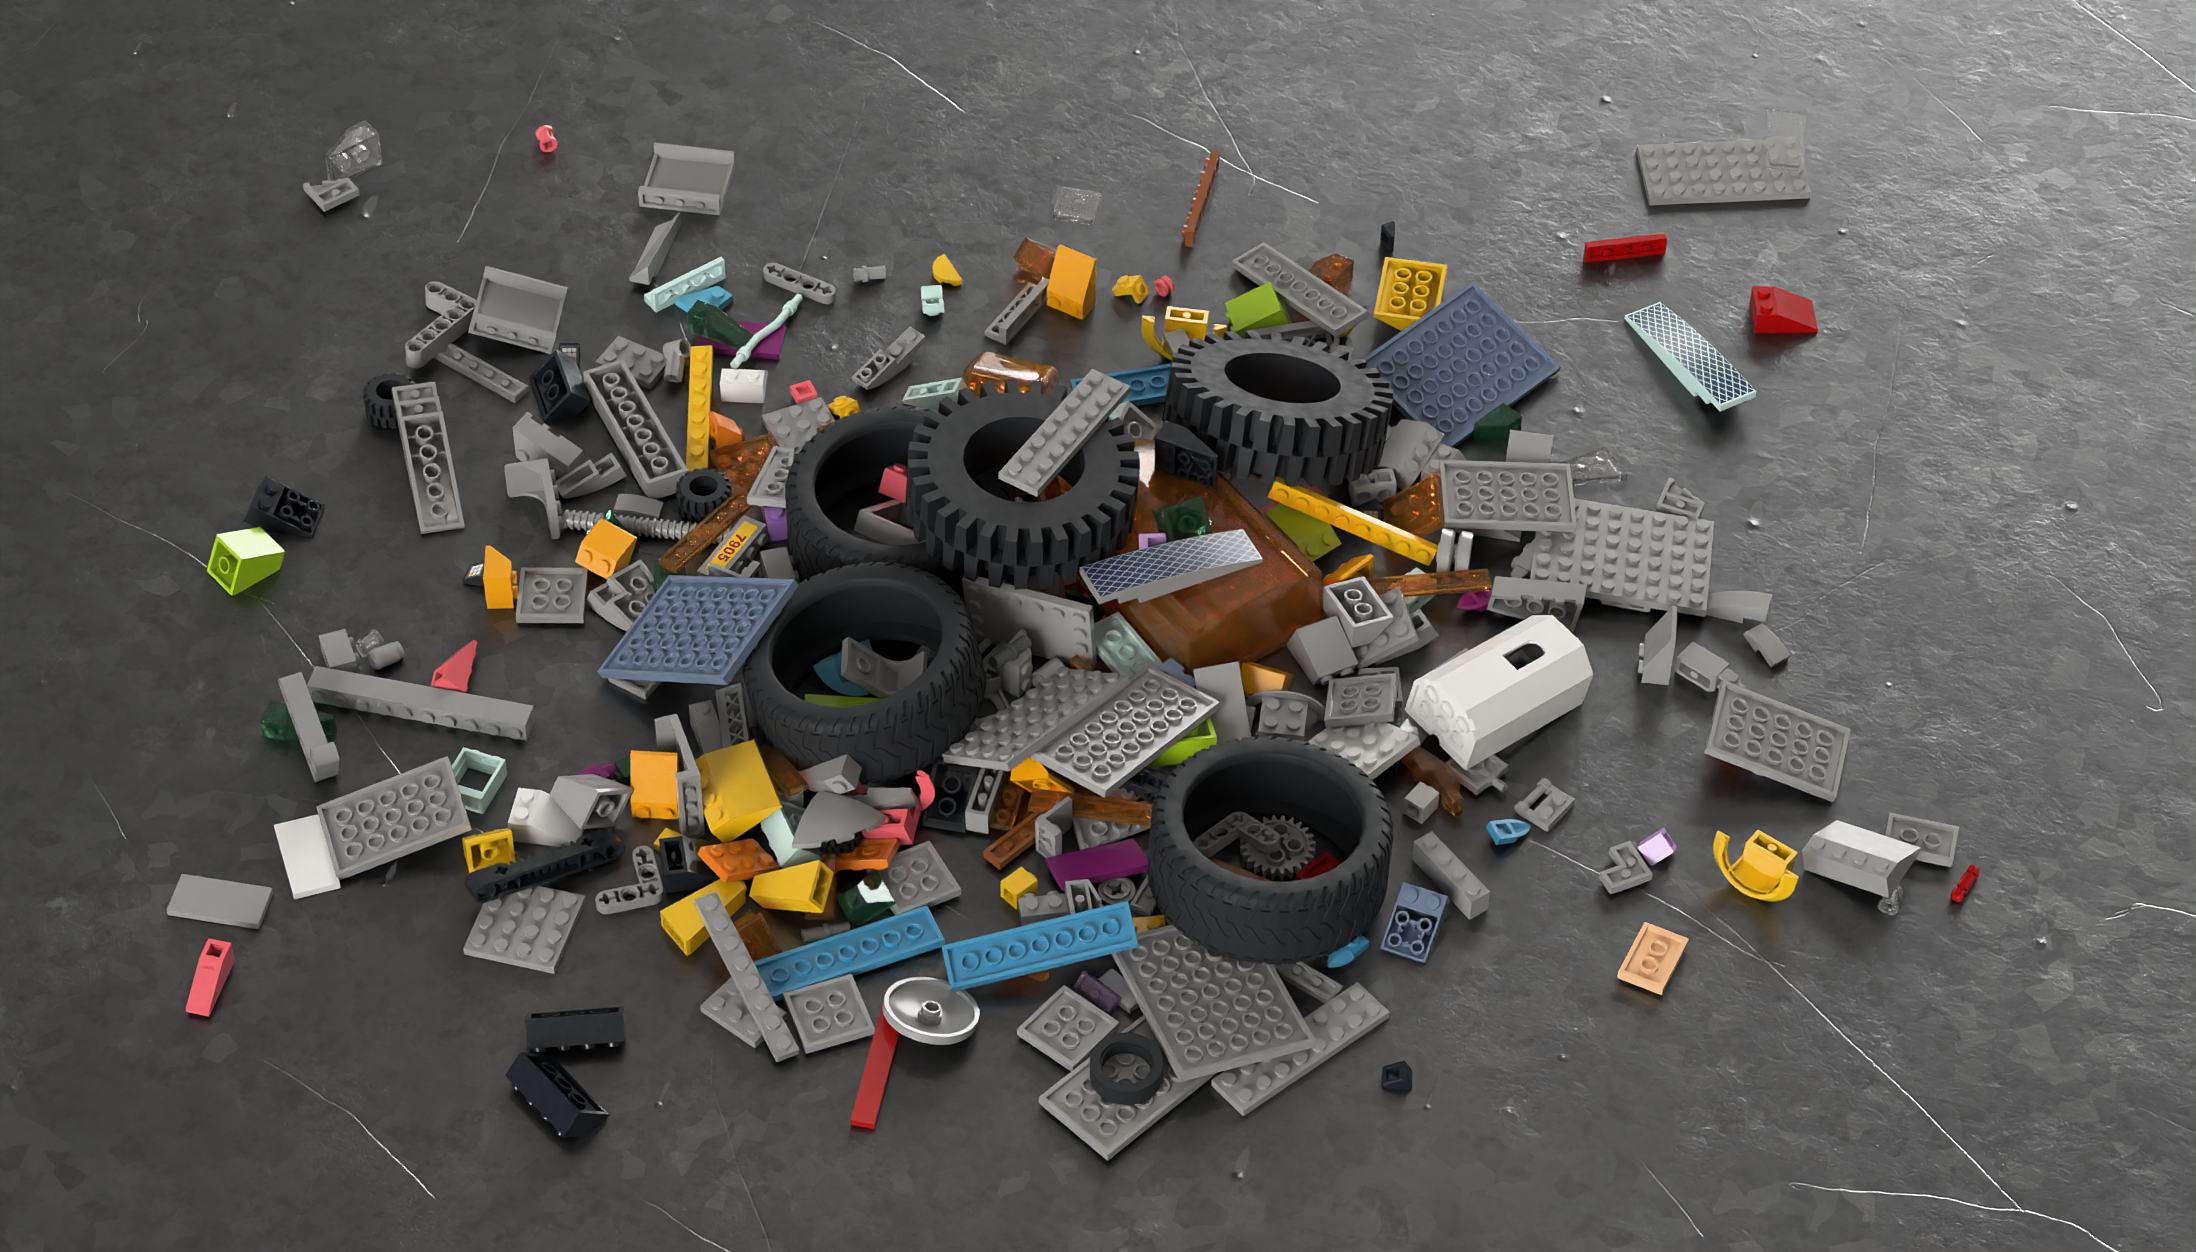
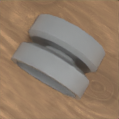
[1436,528,1474,580]

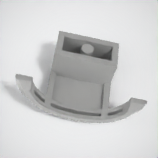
[1245,690,1326,742]

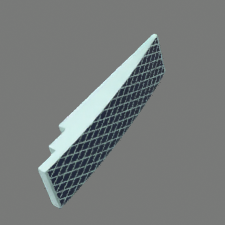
[1624,302,1756,411]

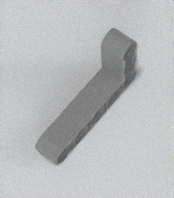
[405,281,476,368]
[278,672,340,782]

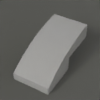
[613,494,663,520]
[1743,624,1791,667]

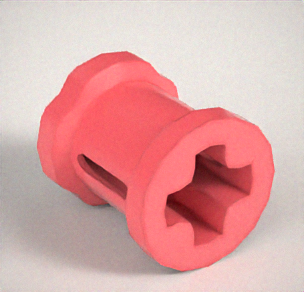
[536,125,558,152]

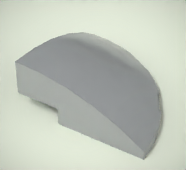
[586,560,655,631]
[792,791,886,849]

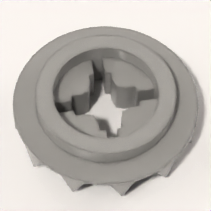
[1098,877,1135,906]

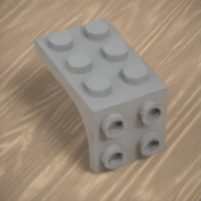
[504,458,563,540]
[841,637,928,699]

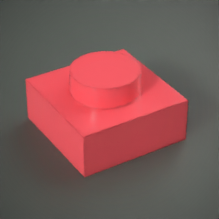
[790,380,818,404]

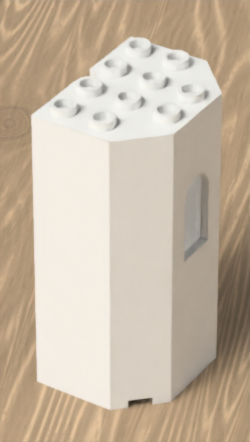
[1405,615,1593,770]

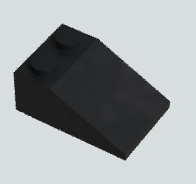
[920,759,981,833]

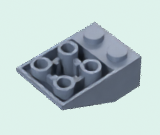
[1380,882,1450,963]

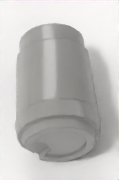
[368,641,405,670]

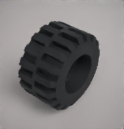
[363,372,415,429]
[676,468,732,525]

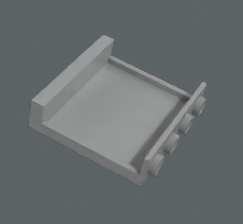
[638,142,735,216]
[468,266,568,354]
[654,714,705,838]

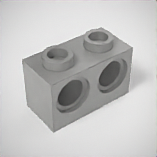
[1348,468,1397,506]

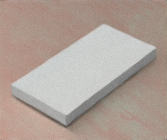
[274,814,341,900]

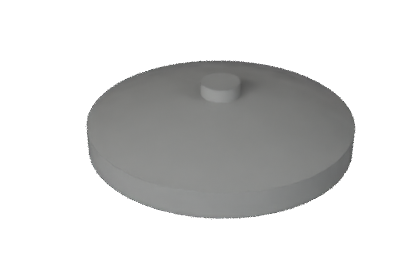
[882,977,980,1045]

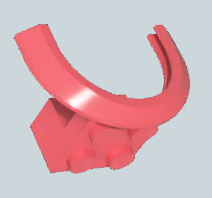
[847,770,935,845]

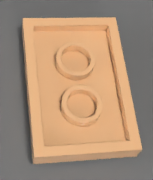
[1617,922,1689,995]

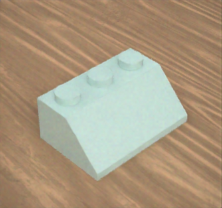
[760,800,823,869]

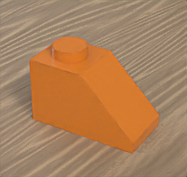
[709,411,745,457]

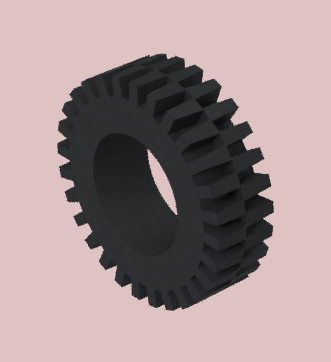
[1162,331,1393,487]
[906,379,1140,590]

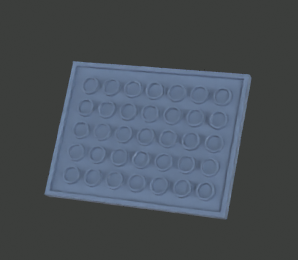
[1363,282,1561,448]
[597,575,799,685]

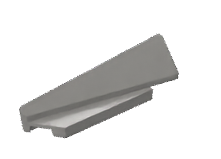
[629,213,681,285]

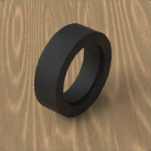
[1090,1032,1163,1105]

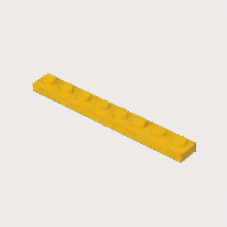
[686,345,713,472]
[1267,477,1438,566]

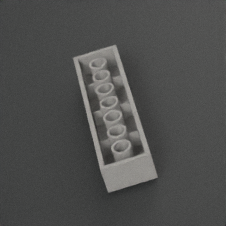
[583,359,688,500]

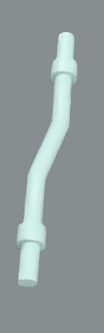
[730,294,803,369]

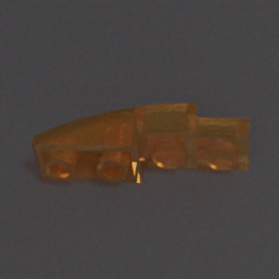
[1400,746,1464,817]
[989,771,1028,831]

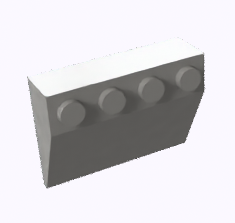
[1802,820,1921,898]

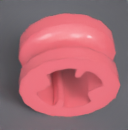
[1154,275,1174,297]

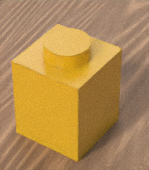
[1001,867,1038,910]

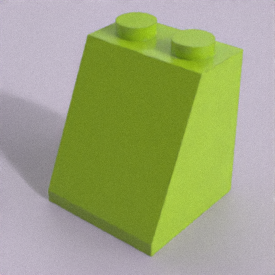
[1225,281,1291,339]
[207,527,285,596]

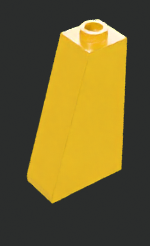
[749,860,834,913]
[660,879,747,956]

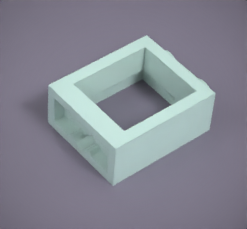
[452,747,507,814]

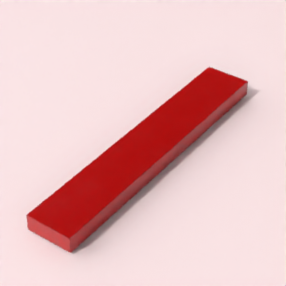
[851,1004,900,1129]

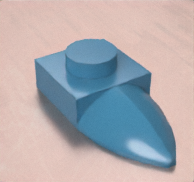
[1485,819,1531,845]
[1327,935,1369,968]

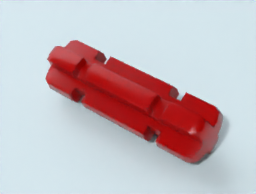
[1950,865,1980,903]

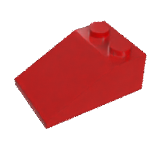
[1749,286,1818,333]

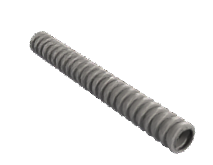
[562,509,733,544]

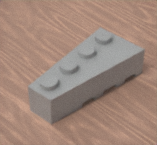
[1487,576,1587,632]

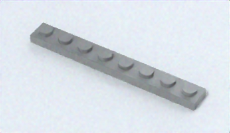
[694,891,799,1063]

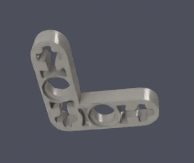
[1193,812,1281,858]
[596,846,664,914]

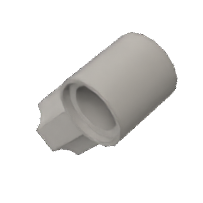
[663,339,691,383]

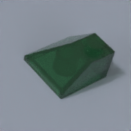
[1152,496,1213,543]
[836,869,896,928]

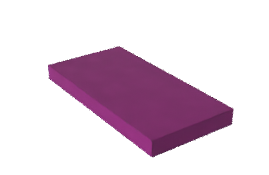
[695,317,786,360]
[1046,838,1148,890]

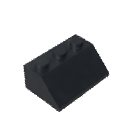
[529,350,591,422]

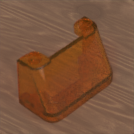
[962,352,1059,396]

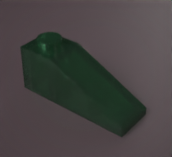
[687,300,754,350]
[260,700,337,740]

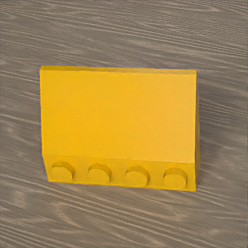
[1373,257,1447,331]
[695,740,783,843]

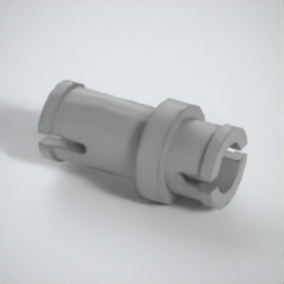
[853,265,886,282]

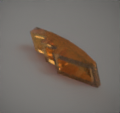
[759,744,809,797]

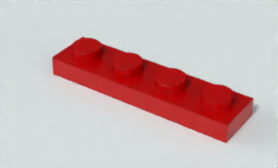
[1583,233,1668,263]

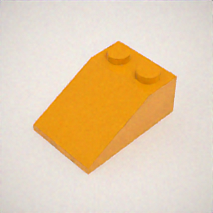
[1047,244,1096,320]
[630,750,679,819]

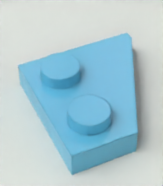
[675,286,733,321]

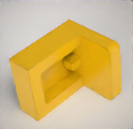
[1112,275,1149,304]
[828,396,860,419]

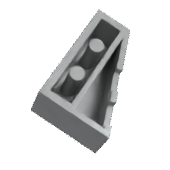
[513,412,584,478]
[1065,879,1104,915]

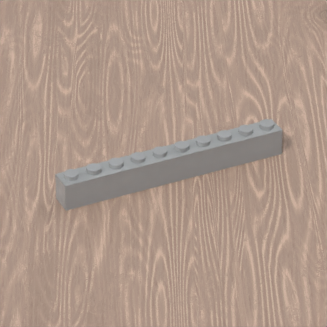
[307,666,535,741]

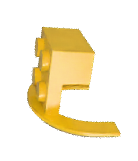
[1142,306,1227,360]
[1713,830,1799,902]

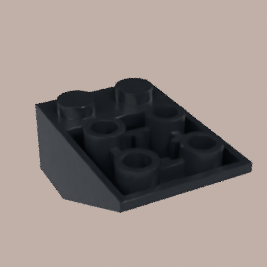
[1154,421,1218,489]
[243,476,325,538]
[659,836,721,893]

